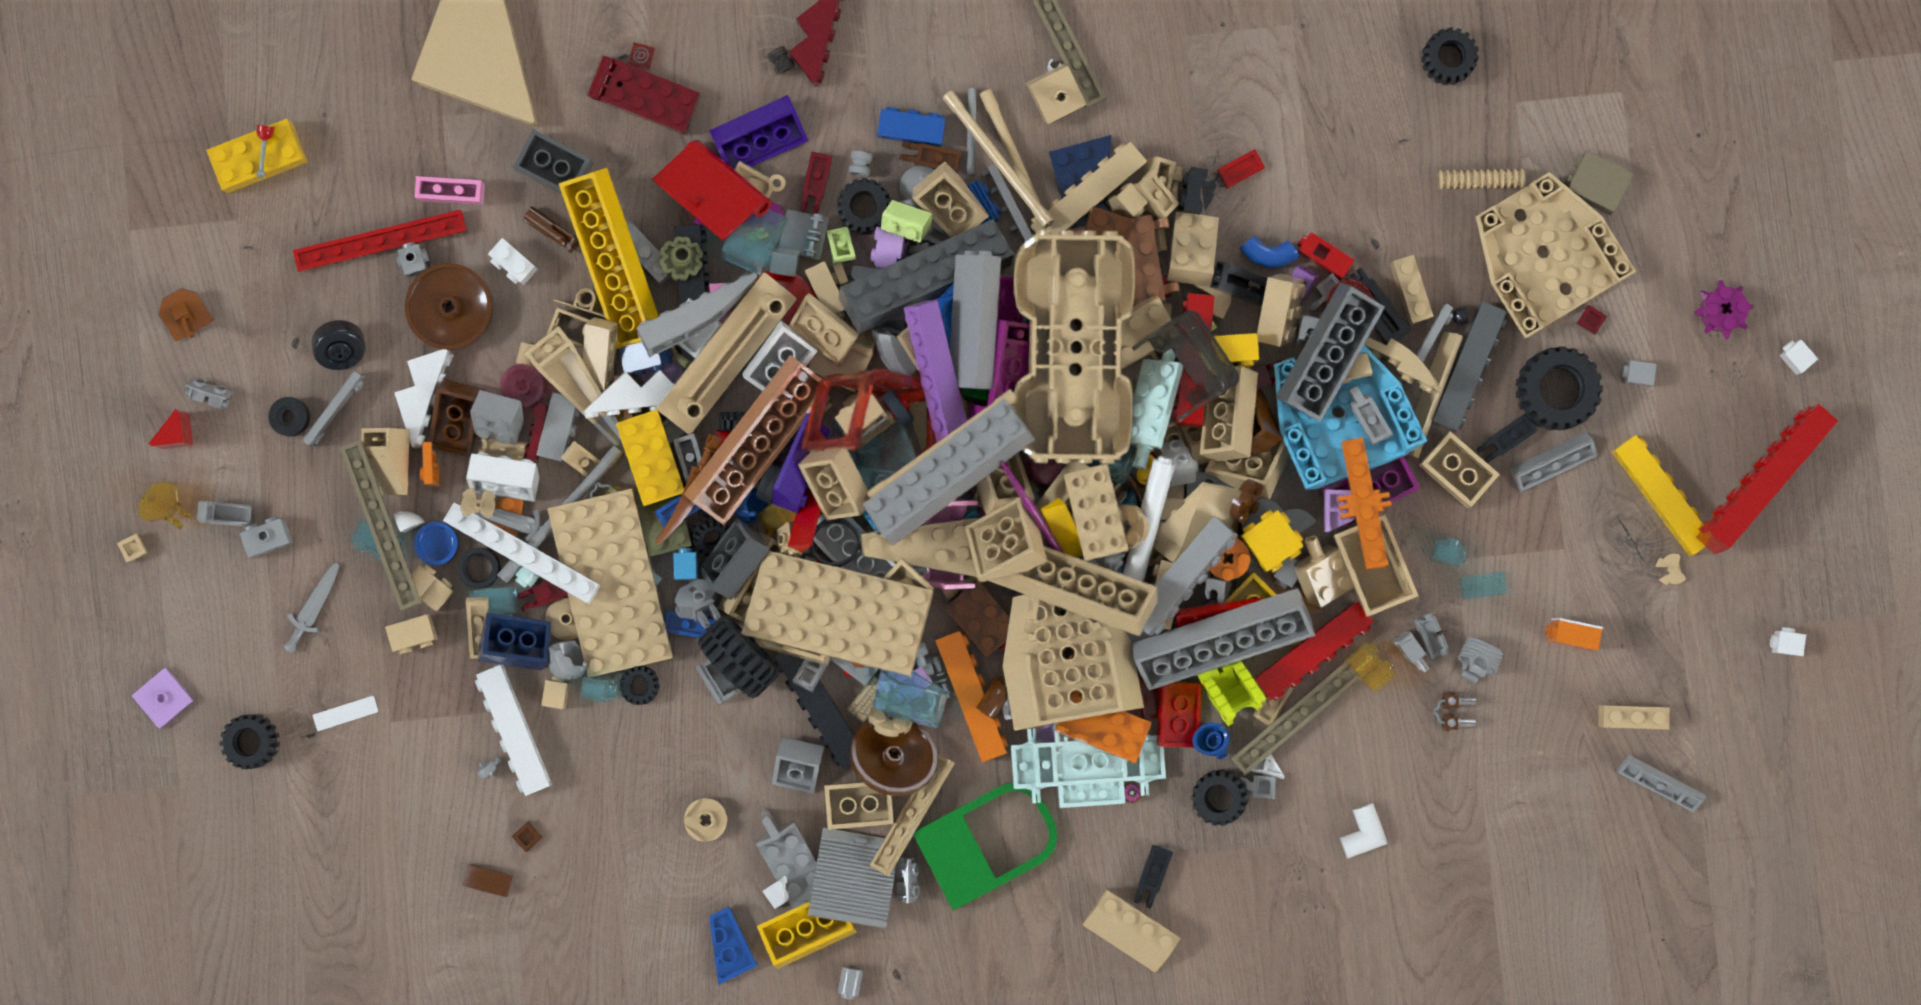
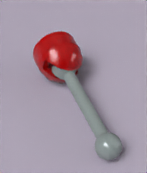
[256,125,274,178]

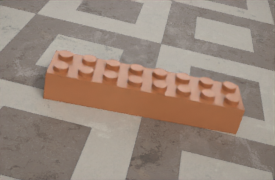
[684,355,831,525]

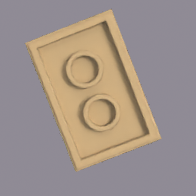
[789,293,859,366]

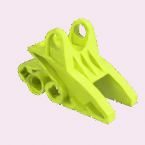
[1197,661,1266,726]

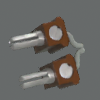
[1433,692,1476,732]

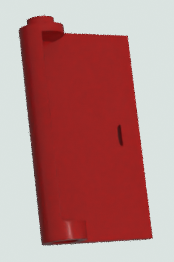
[652,140,772,242]

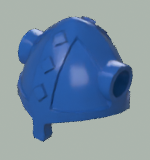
[734,488,767,524]
[1192,722,1230,760]

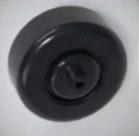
[311,320,365,370]

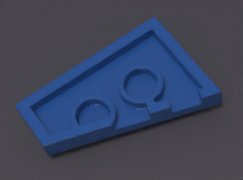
[709,906,758,985]

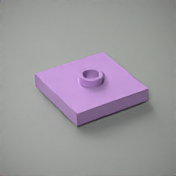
[132,668,194,729]

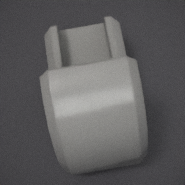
[197,501,252,527]

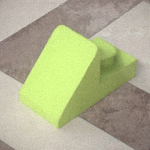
[827,227,856,264]

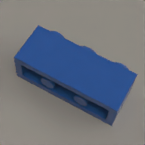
[877,107,945,147]

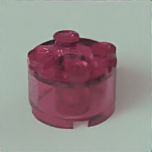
[500,364,547,409]
[1022,457,1067,492]

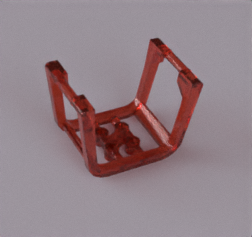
[802,369,937,472]

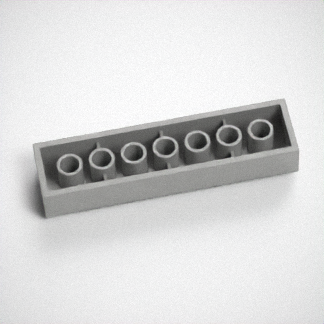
[863,399,1035,545]
[1132,588,1315,690]

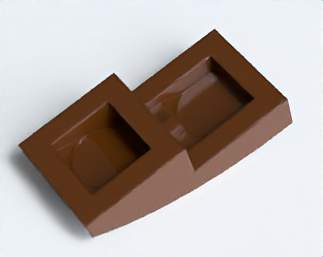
[462,864,513,897]

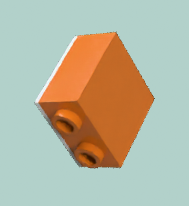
[1545,618,1603,651]

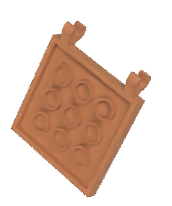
[1066,215,1180,306]

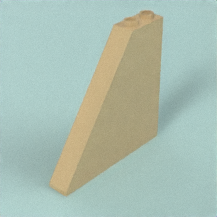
[411,0,537,127]

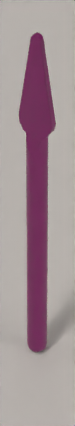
[1000,461,1065,554]

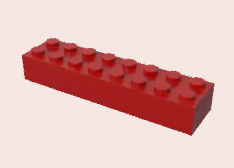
[1696,404,1838,555]

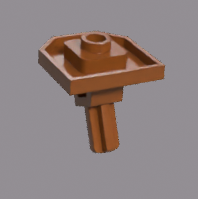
[158,288,214,341]

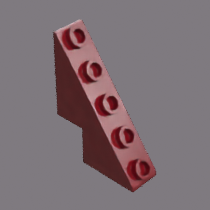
[789,0,844,87]

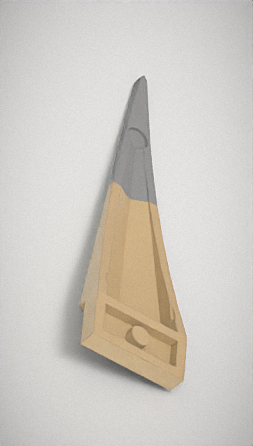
[524,326,627,457]

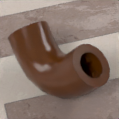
[976,676,1008,720]

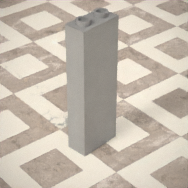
[950,251,1001,389]

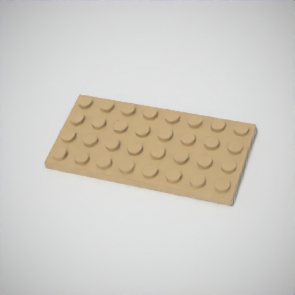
[547,488,673,678]
[741,551,934,677]

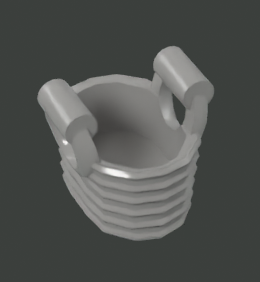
[1458,637,1504,683]

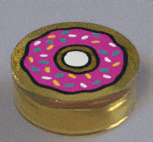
[1124,782,1142,804]

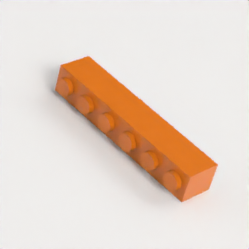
[935,630,1009,762]

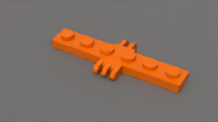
[1337,438,1392,570]

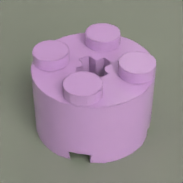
[871,227,910,269]

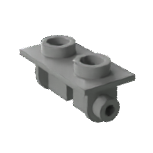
[185,378,233,409]
[1414,613,1449,660]
[896,858,920,903]

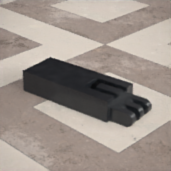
[1210,261,1268,306]
[1343,268,1411,345]

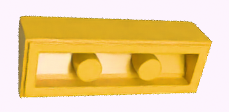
[1040,498,1084,558]

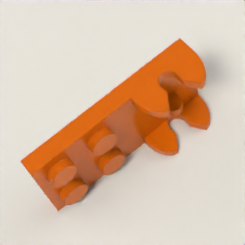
[1054,690,1152,764]

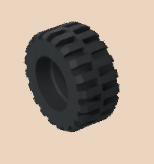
[1515,346,1603,431]
[698,617,780,698]

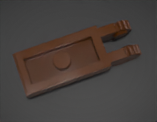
[899,141,962,173]

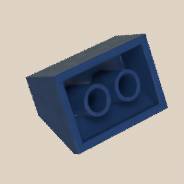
[478,613,551,670]

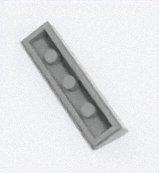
[1509,433,1598,492]

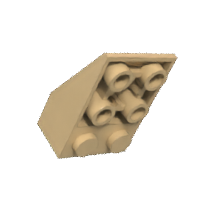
[361,428,410,495]

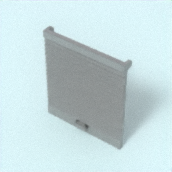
[808,827,897,930]

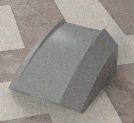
[871,327,917,381]

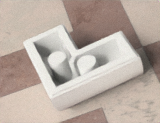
[1339,803,1388,859]

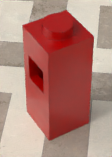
[1297,232,1355,281]

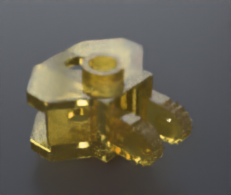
[138,481,191,529]

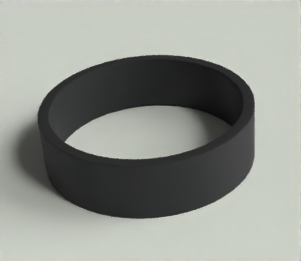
[811,518,859,567]

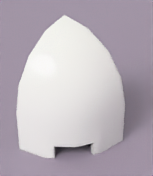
[394,511,425,533]

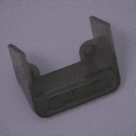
[1132,310,1239,421]

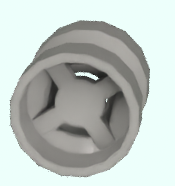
[848,151,873,177]

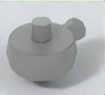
[476,757,501,779]

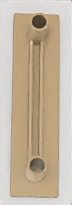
[656,272,796,435]

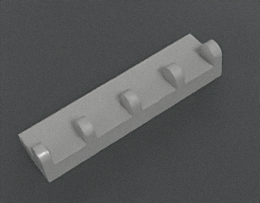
[980,163,1032,249]

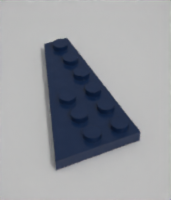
[1049,135,1111,229]

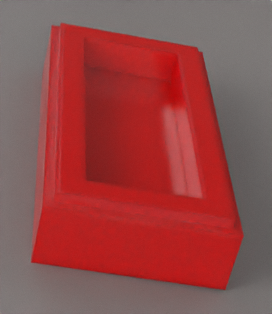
[1217,149,1265,189]

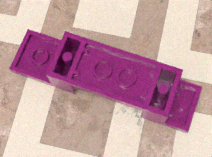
[968,275,1030,420]

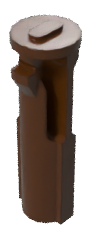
[523,206,579,253]

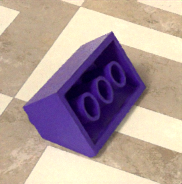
[709,95,809,170]
[773,413,831,513]

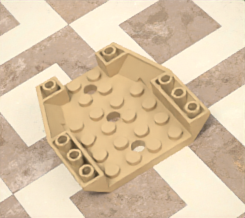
[1475,172,1636,339]
[1003,594,1144,731]

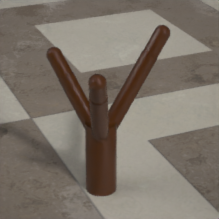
[1125,473,1146,508]

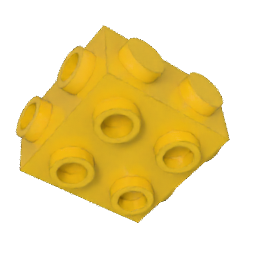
[1240,509,1303,573]

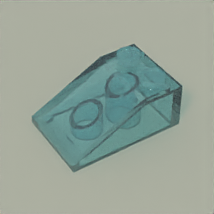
[721,210,788,275]
[873,670,948,728]

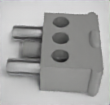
[1391,630,1429,672]

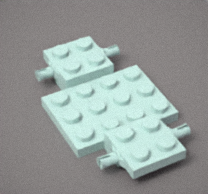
[1011,723,1166,808]

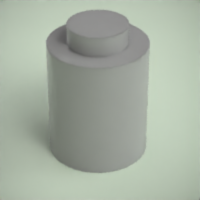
[837,966,864,1000]

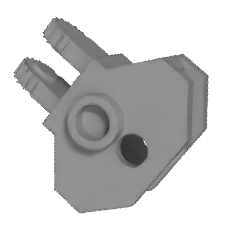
[675,579,721,629]

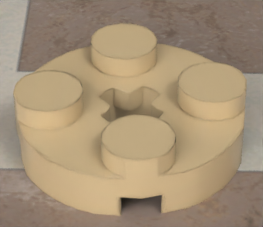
[1118,505,1149,549]
[869,698,913,737]
[684,798,728,842]

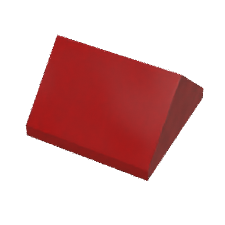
[148,409,193,449]

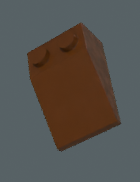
[429,379,486,457]

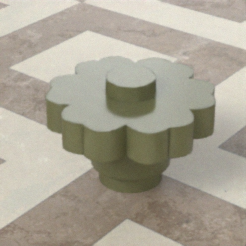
[659,236,703,281]

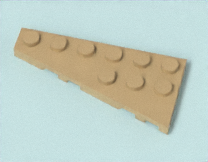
[861,516,984,577]

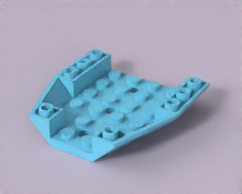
[1274,345,1427,490]

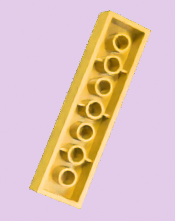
[559,167,659,349]

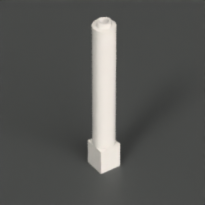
[1123,456,1175,582]

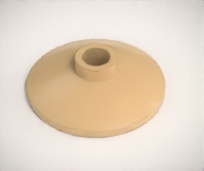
[545,597,578,640]

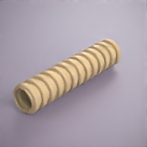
[1437,168,1526,190]

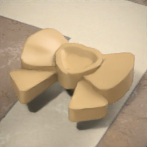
[1655,554,1686,585]

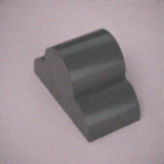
[1238,499,1316,567]

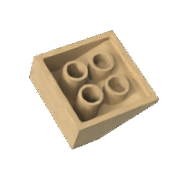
[1205,439,1290,500]
[965,497,1047,582]

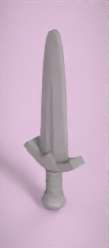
[473,508,555,543]
[284,563,340,653]

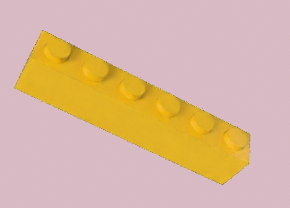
[1611,435,1706,556]

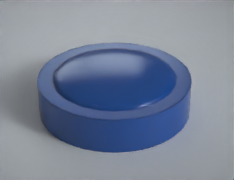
[414,522,459,566]

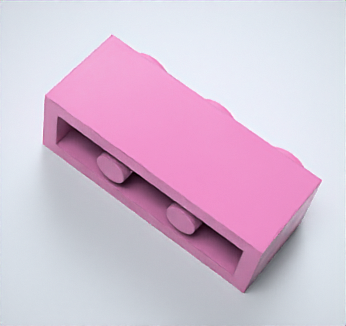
[415,176,485,206]

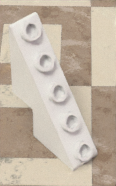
[394,349,453,449]
[582,370,674,418]

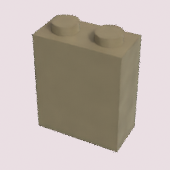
[1564,151,1634,215]

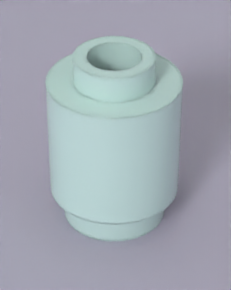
[515,566,540,588]

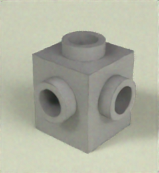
[396,242,429,277]

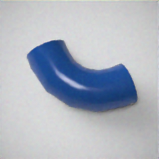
[1239,236,1299,268]

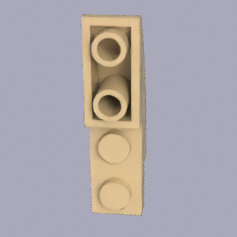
[1365,337,1441,393]

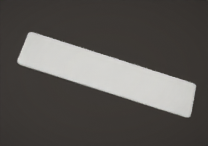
[313,696,378,731]

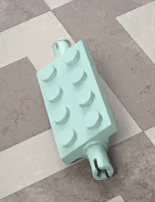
[1130,342,1184,470]

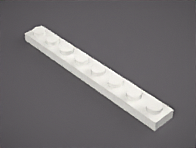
[443,502,601,605]

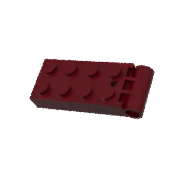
[587,55,701,135]

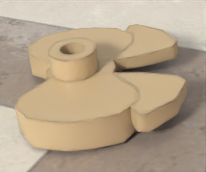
[461,488,496,518]

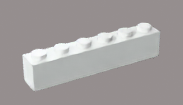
[475,665,552,796]

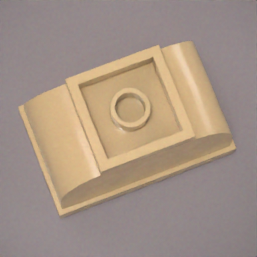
[1333,515,1418,617]

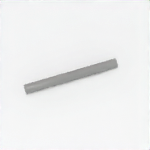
[967,88,977,175]

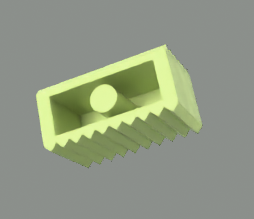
[881,200,933,243]

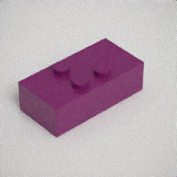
[1319,457,1420,529]

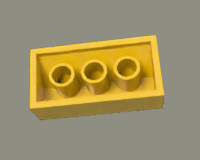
[757,902,857,969]

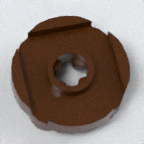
[1230,479,1264,524]

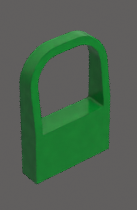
[913,782,1057,910]

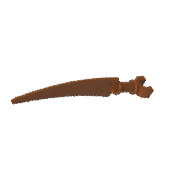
[655,434,722,544]

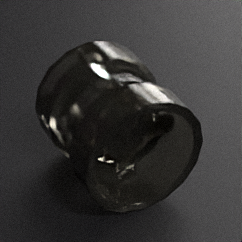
[766,46,795,75]

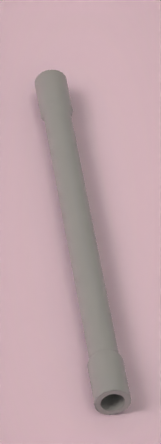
[497,446,623,583]

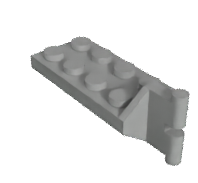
[755,808,817,909]

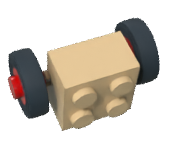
[828,389,914,465]

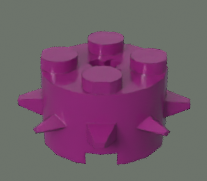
[1694,280,1754,340]

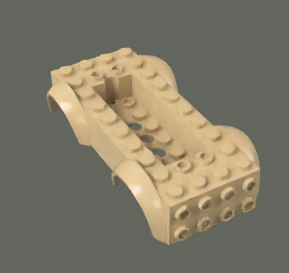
[1012,230,1135,463]

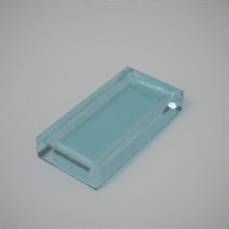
[1460,572,1507,599]

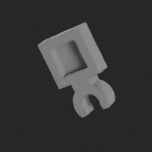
[1240,775,1276,799]

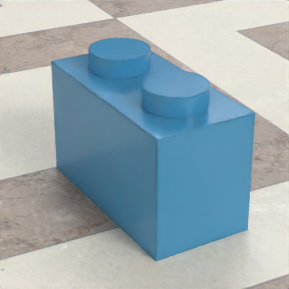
[673,548,700,580]

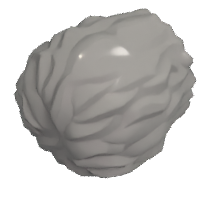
[548,640,587,680]

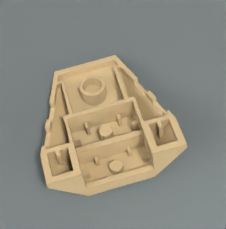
[1153,482,1242,563]

